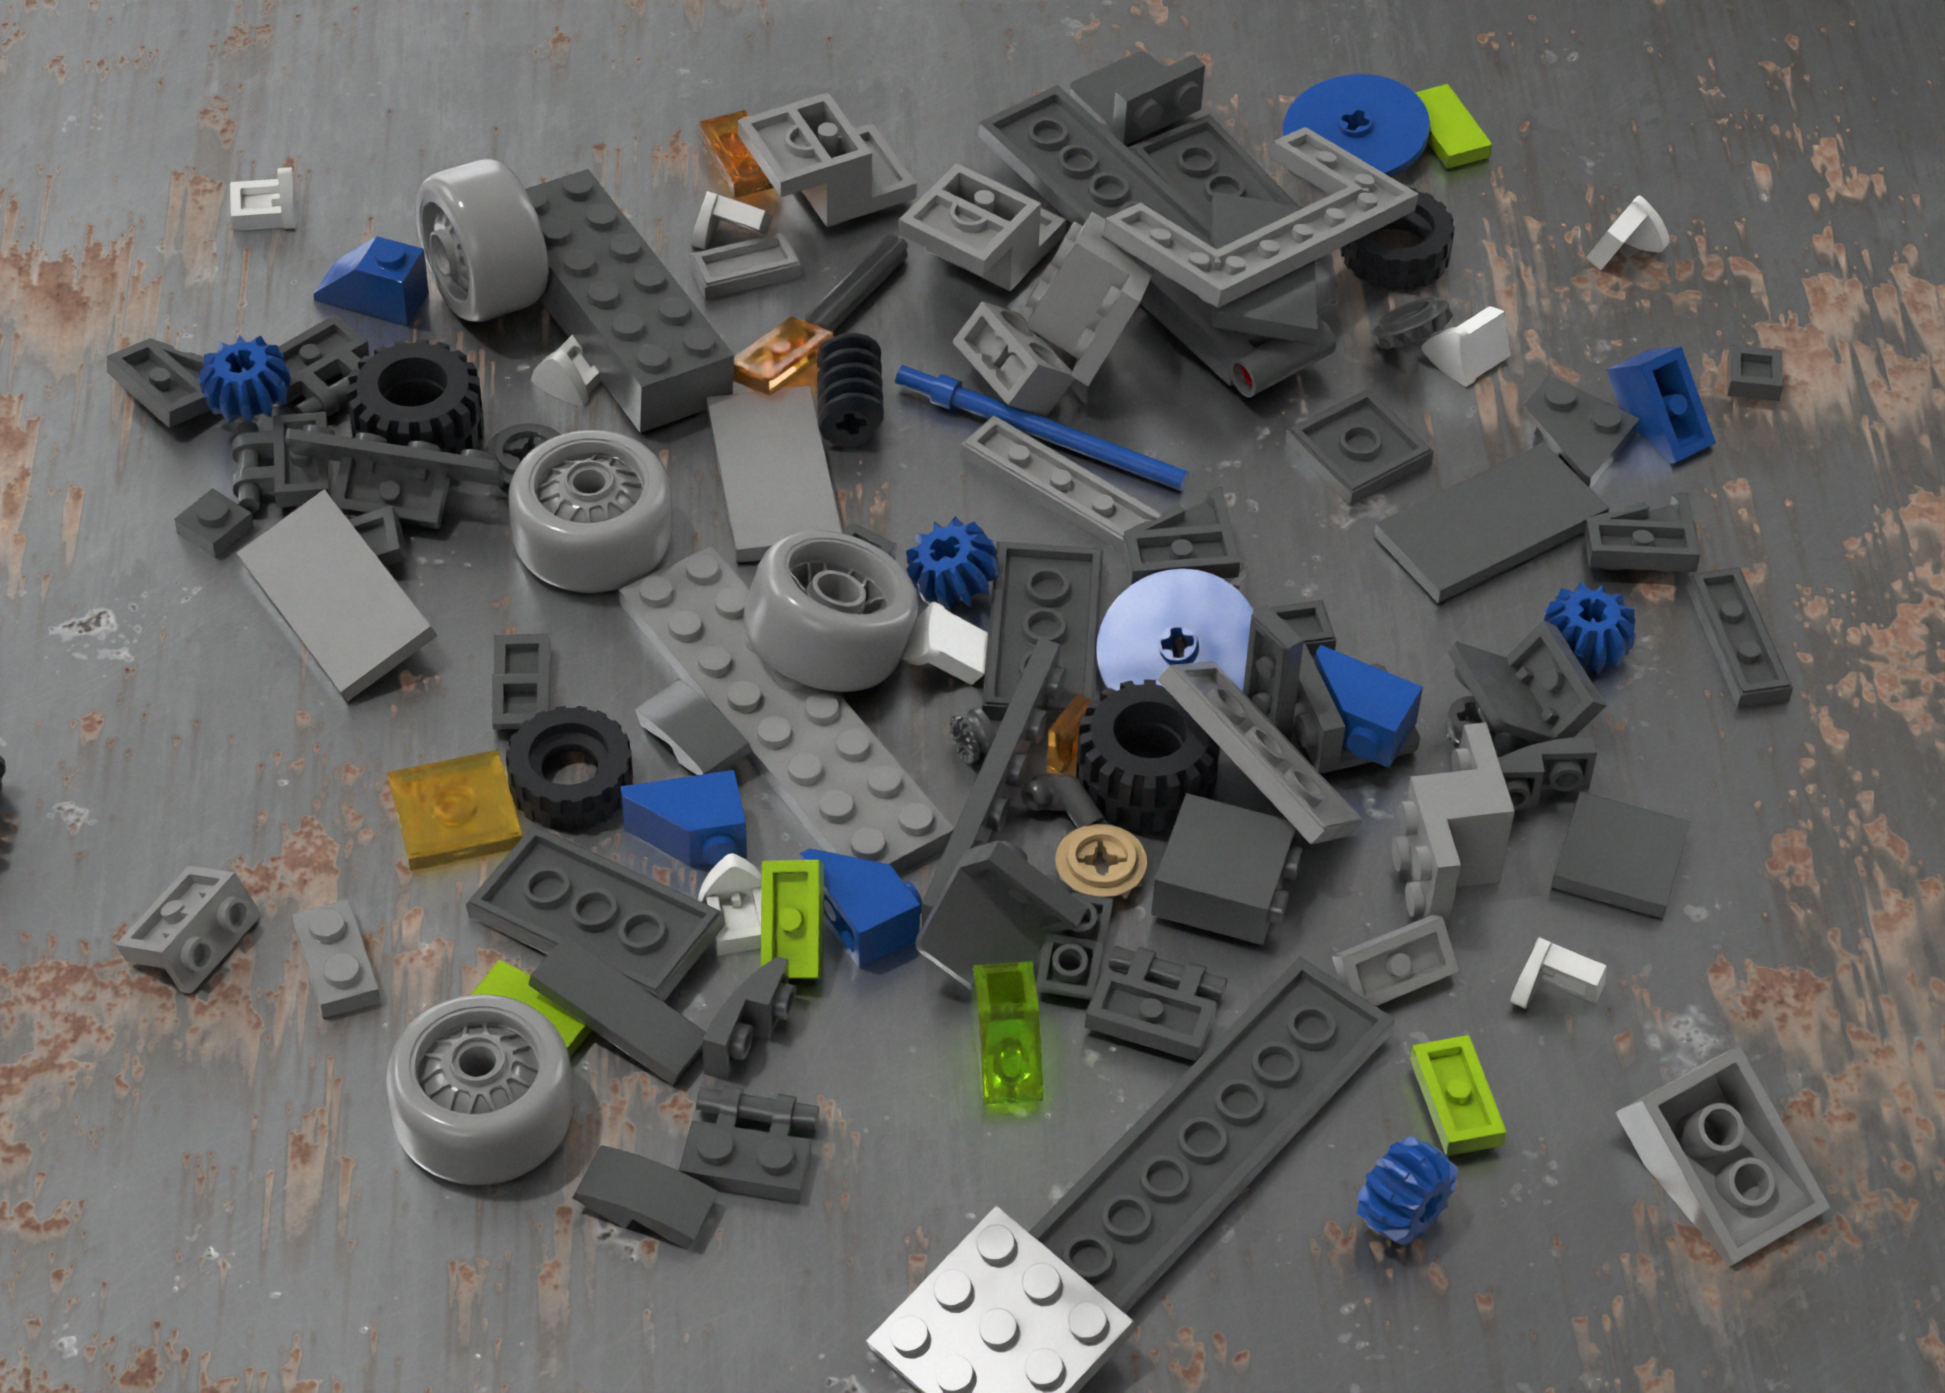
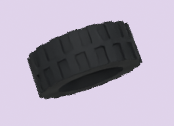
[1340,187,1455,291]
[506,706,633,831]

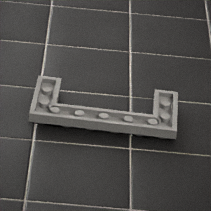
[1103,127,1419,308]

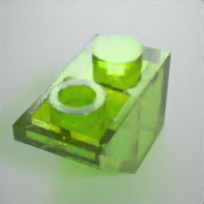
[971,961,1044,1105]

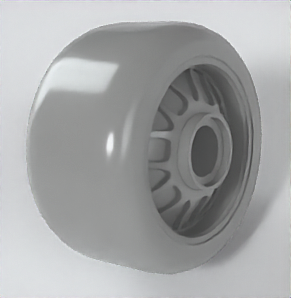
[415,159,549,322]
[508,430,673,593]
[743,530,918,692]
[387,994,574,1185]

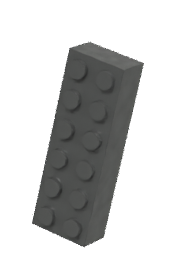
[525,169,735,433]

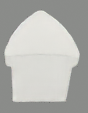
[230,167,298,231]
[691,191,773,250]
[1586,195,1670,270]
[1422,306,1511,387]
[531,335,601,406]
[902,602,988,685]
[698,853,762,956]
[1510,937,1606,1009]

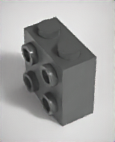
[1151,793,1304,945]

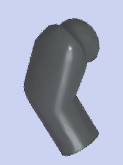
[1021,774,1105,828]

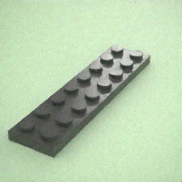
[1029,956,1395,1314]

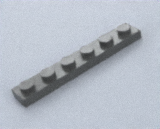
[921,638,1067,927]

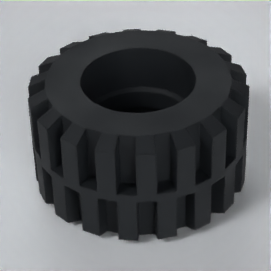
[346,339,484,455]
[1076,679,1220,832]

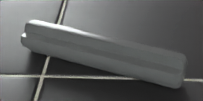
[805,234,908,339]

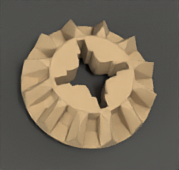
[1055,824,1147,900]

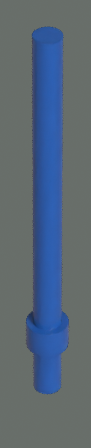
[895,365,1189,491]

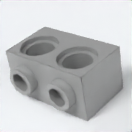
[952,301,1075,417]

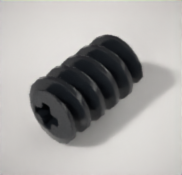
[816,333,884,447]

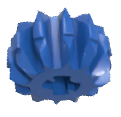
[199,335,291,424]
[906,516,999,612]
[1543,582,1636,675]
[1357,1136,1457,1246]

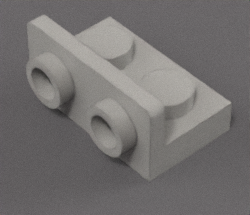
[115,865,260,993]

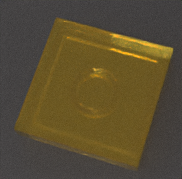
[387,749,522,871]

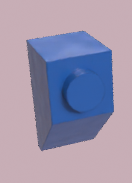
[313,236,429,327]
[1606,346,1716,463]
[1314,645,1423,768]
[621,770,747,867]
[800,848,922,968]

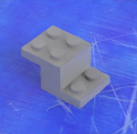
[738,92,917,227]
[899,163,1066,291]
[1025,212,1155,386]
[1392,722,1515,932]

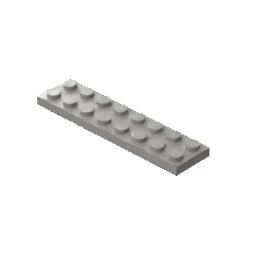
[618,545,954,873]

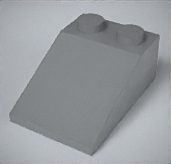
[1615,1046,1831,1266]

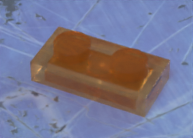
[699,110,774,199]
[733,316,833,396]

